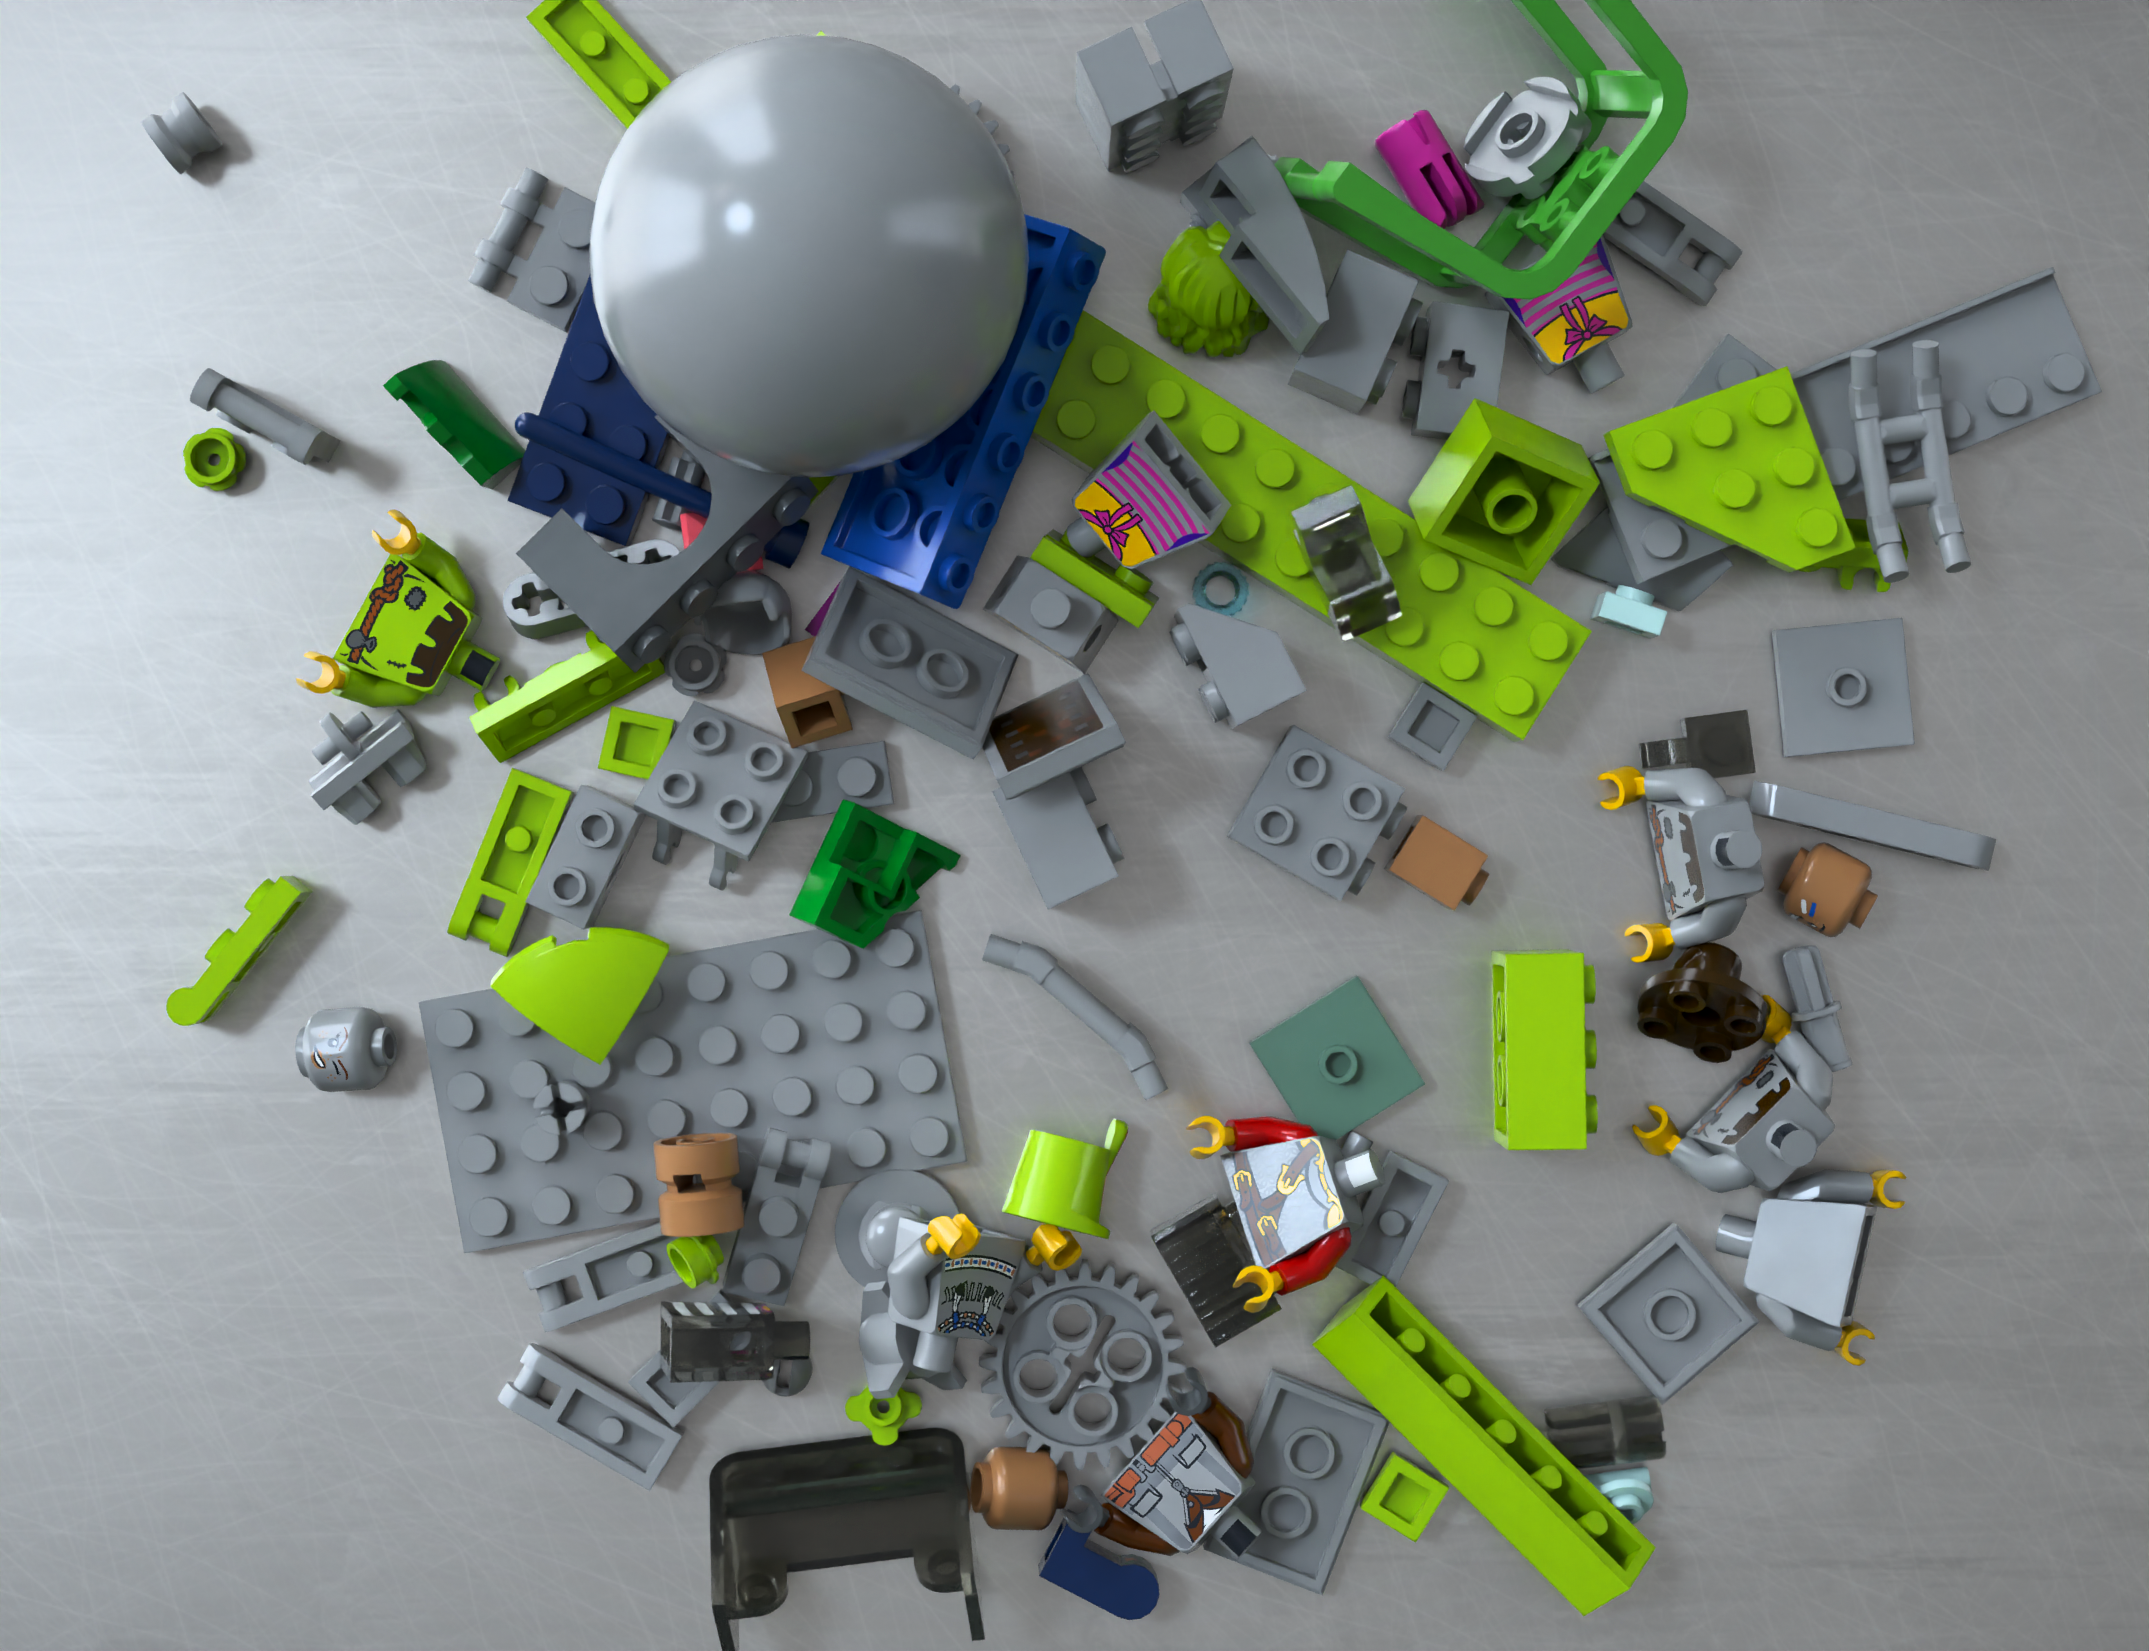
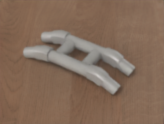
[1848,340,1971,583]
[982,934,1168,1100]

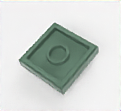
[1249,975,1425,1140]

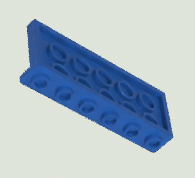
[821,214,1106,609]

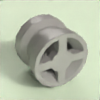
[141,92,222,174]

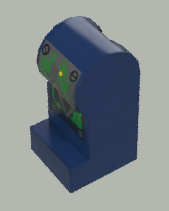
[1038,1509,1160,1620]

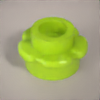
[183,428,246,491]
[667,1235,724,1288]

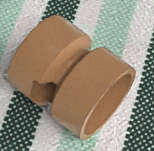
[654,1133,745,1237]

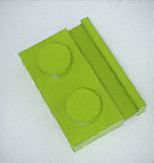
[1030,529,1159,628]

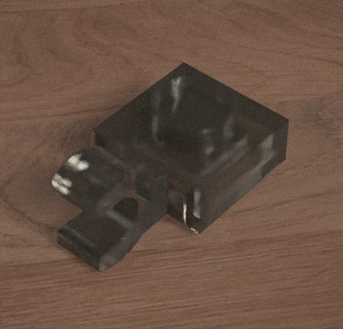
[1638,710,1756,778]

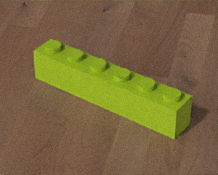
[1312,1275,1656,1616]

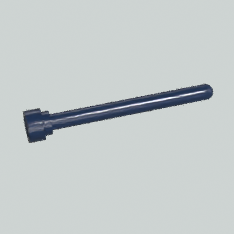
[515,412,810,569]

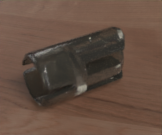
[1544,1395,1666,1469]

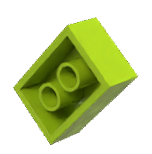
[1491,949,1598,1150]

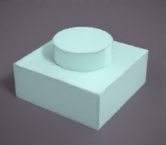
[1590,585,1668,639]

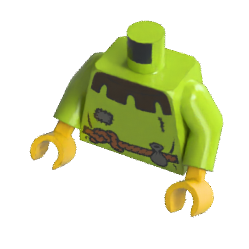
[296,509,500,708]

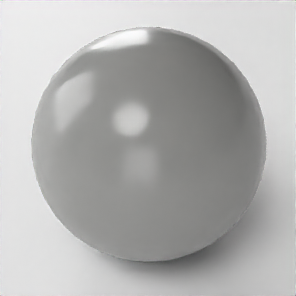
[589,34,1029,478]

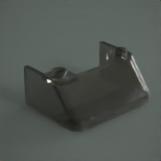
[709,1427,985,1651]

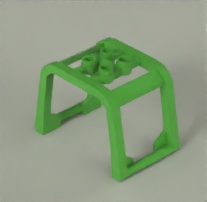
[1275,0,1688,300]

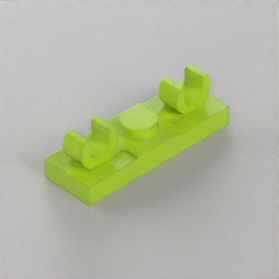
[469,630,665,763]

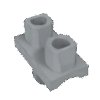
[309,709,427,825]

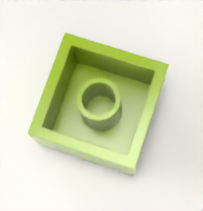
[1408,398,1600,585]

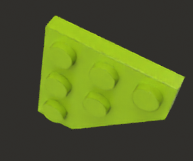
[1603,366,1856,573]

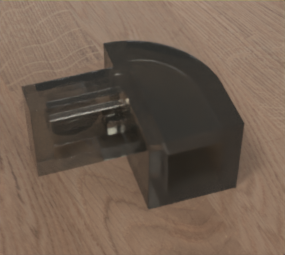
[1291,485,1402,642]

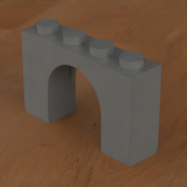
[516,415,819,673]

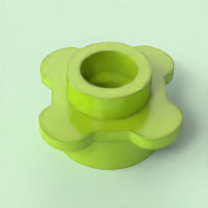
[845,1386,922,1446]

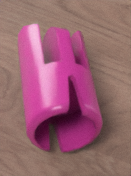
[1374,110,1484,229]

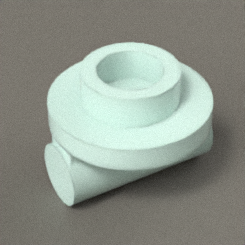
[1584,1467,1654,1524]

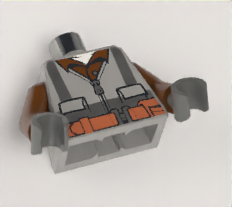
[1060,1367,1263,1560]

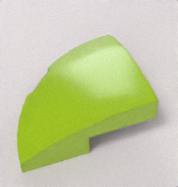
[490,927,669,1065]

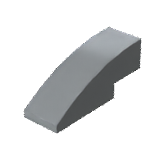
[1198,138,1330,355]

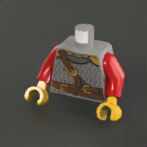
[1186,1116,1385,1313]

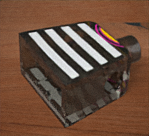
[660,1301,810,1383]

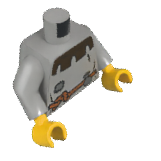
[1597,766,1764,963]
[1632,995,1835,1193]

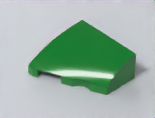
[383,360,525,490]
[789,799,961,949]

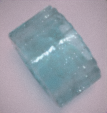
[1192,561,1249,617]

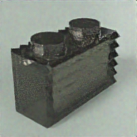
[1150,1193,1282,1348]

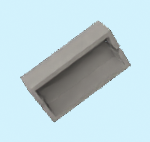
[1075,0,1234,173]

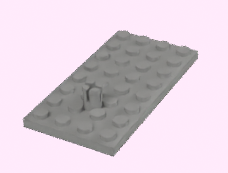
[419,910,967,1253]

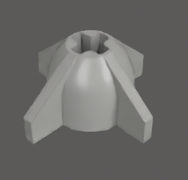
[859,1281,967,1399]

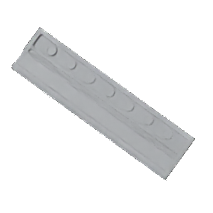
[1588,267,2102,584]

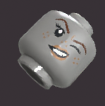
[295,1007,397,1092]

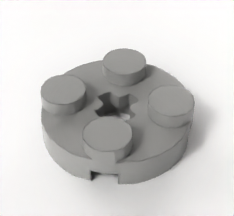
[1464,77,1592,199]

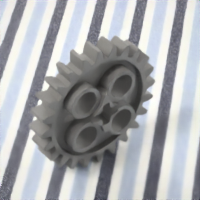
[979,1259,1186,1470]

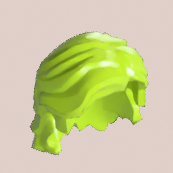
[1148,220,1269,357]

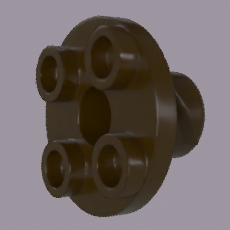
[1637,942,1768,1063]

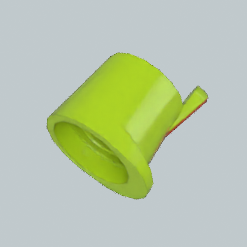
[1002,1119,1128,1239]

